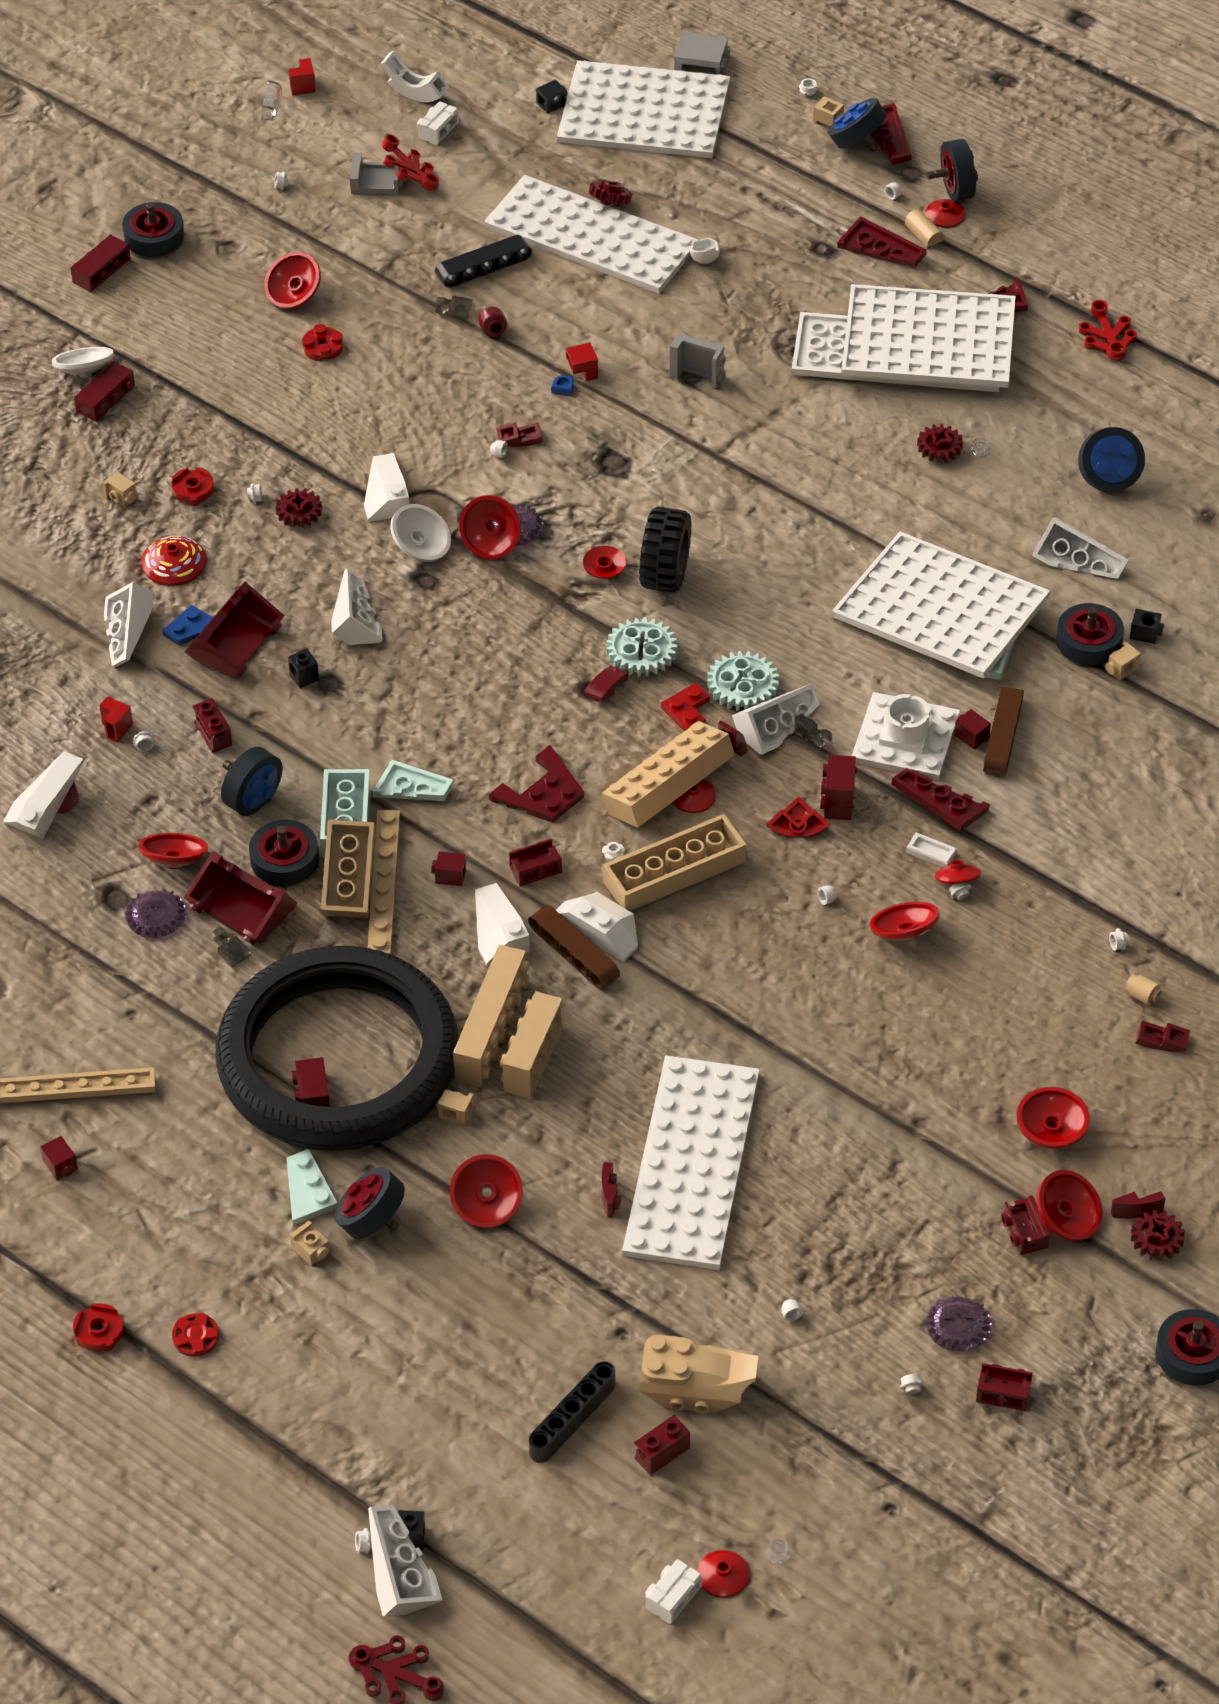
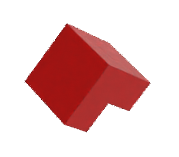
[288,58,316,96]
[566,342,598,381]
[99,696,133,743]

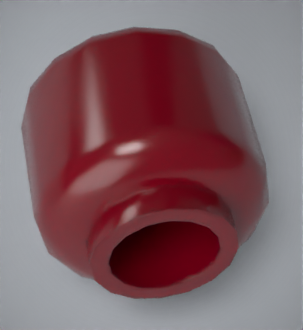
[478,307,507,337]

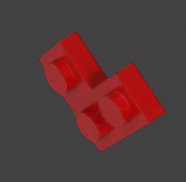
[661,683,710,731]

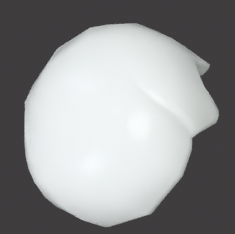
[688,238,720,264]

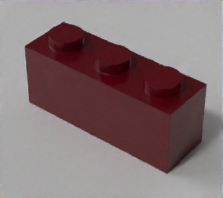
[70,234,131,292]
[74,361,135,422]

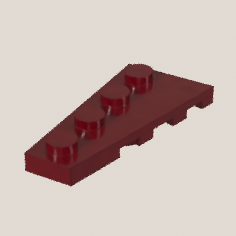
[870,103,912,165]
[837,216,927,268]
[891,768,990,831]

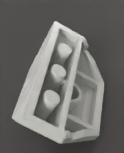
[556,892,638,962]

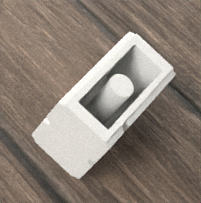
[417,101,459,145]
[645,1559,702,1624]

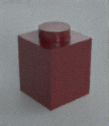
[955,709,991,750]
[431,851,467,886]
[40,1136,78,1180]

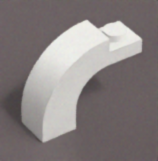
[380,51,450,102]

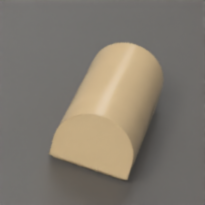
[905,209,944,248]

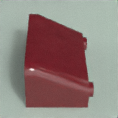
[185,582,285,678]
[184,851,297,945]

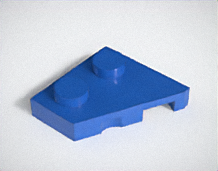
[162,605,213,645]

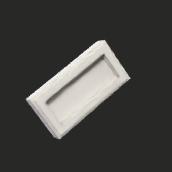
[906,832,957,868]

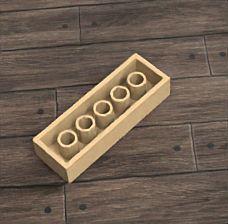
[602,721,735,828]
[603,814,746,911]
[453,944,530,1088]

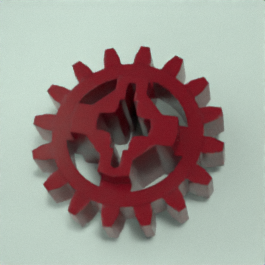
[588,180,633,207]
[917,424,963,463]
[276,488,322,528]
[1131,1210,1185,1261]

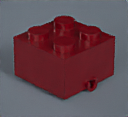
[820,755,857,820]

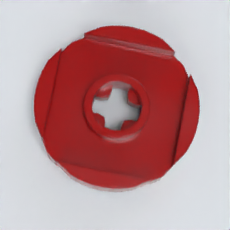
[302,324,343,361]
[171,467,215,506]
[73,1303,124,1351]

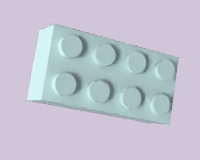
[320,769,371,857]

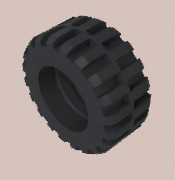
[639,507,692,593]

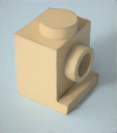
[813,96,844,127]
[102,471,137,507]
[1105,641,1141,681]
[436,1089,475,1126]
[290,1220,330,1266]

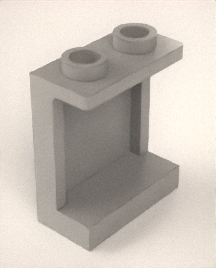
[674,32,731,75]
[350,152,404,195]
[670,333,726,389]

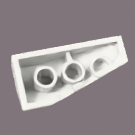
[364,453,409,522]
[1032,517,1129,579]
[332,568,382,645]
[104,582,153,668]
[732,683,820,755]
[3,751,84,839]
[475,883,530,966]
[368,1505,442,1617]

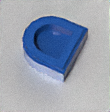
[551,375,574,396]

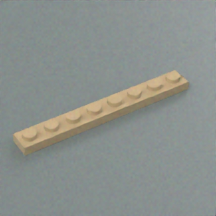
[367,810,400,954]
[0,1067,156,1103]

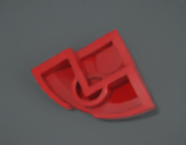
[766,796,830,838]

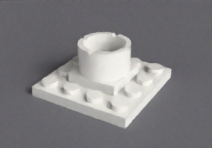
[852,692,960,781]

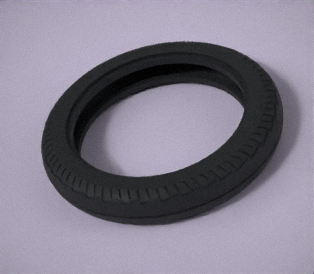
[215,946,459,1151]

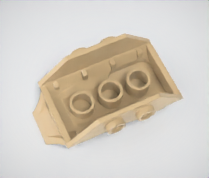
[640,1335,759,1414]

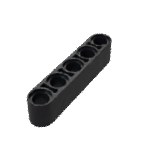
[435,235,532,288]
[529,1361,616,1463]

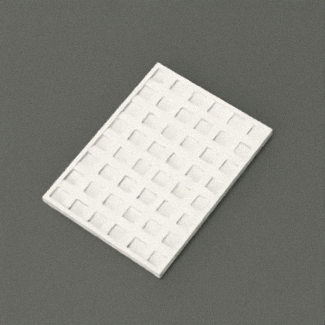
[557,60,730,159]
[841,284,1015,388]
[832,531,1050,679]

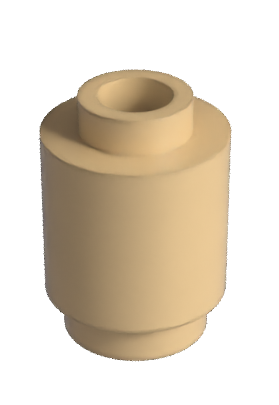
[1125,974,1162,1006]

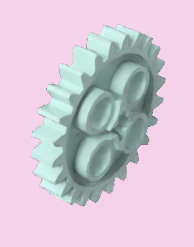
[606,617,677,677]
[707,651,779,711]

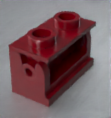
[192,698,232,753]
[509,839,562,887]
[291,1057,330,1107]
[1001,1195,1050,1255]
[976,1363,1033,1411]
[634,1415,690,1476]

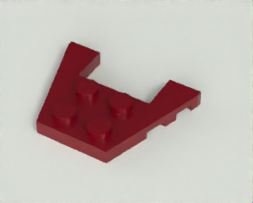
[489,745,584,823]

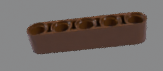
[983,687,1024,776]
[528,905,620,989]

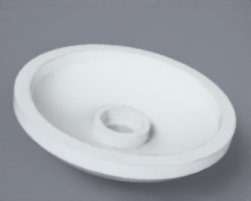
[52,347,114,378]
[391,504,451,562]

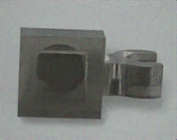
[435,296,473,319]
[794,713,833,748]
[213,926,251,968]

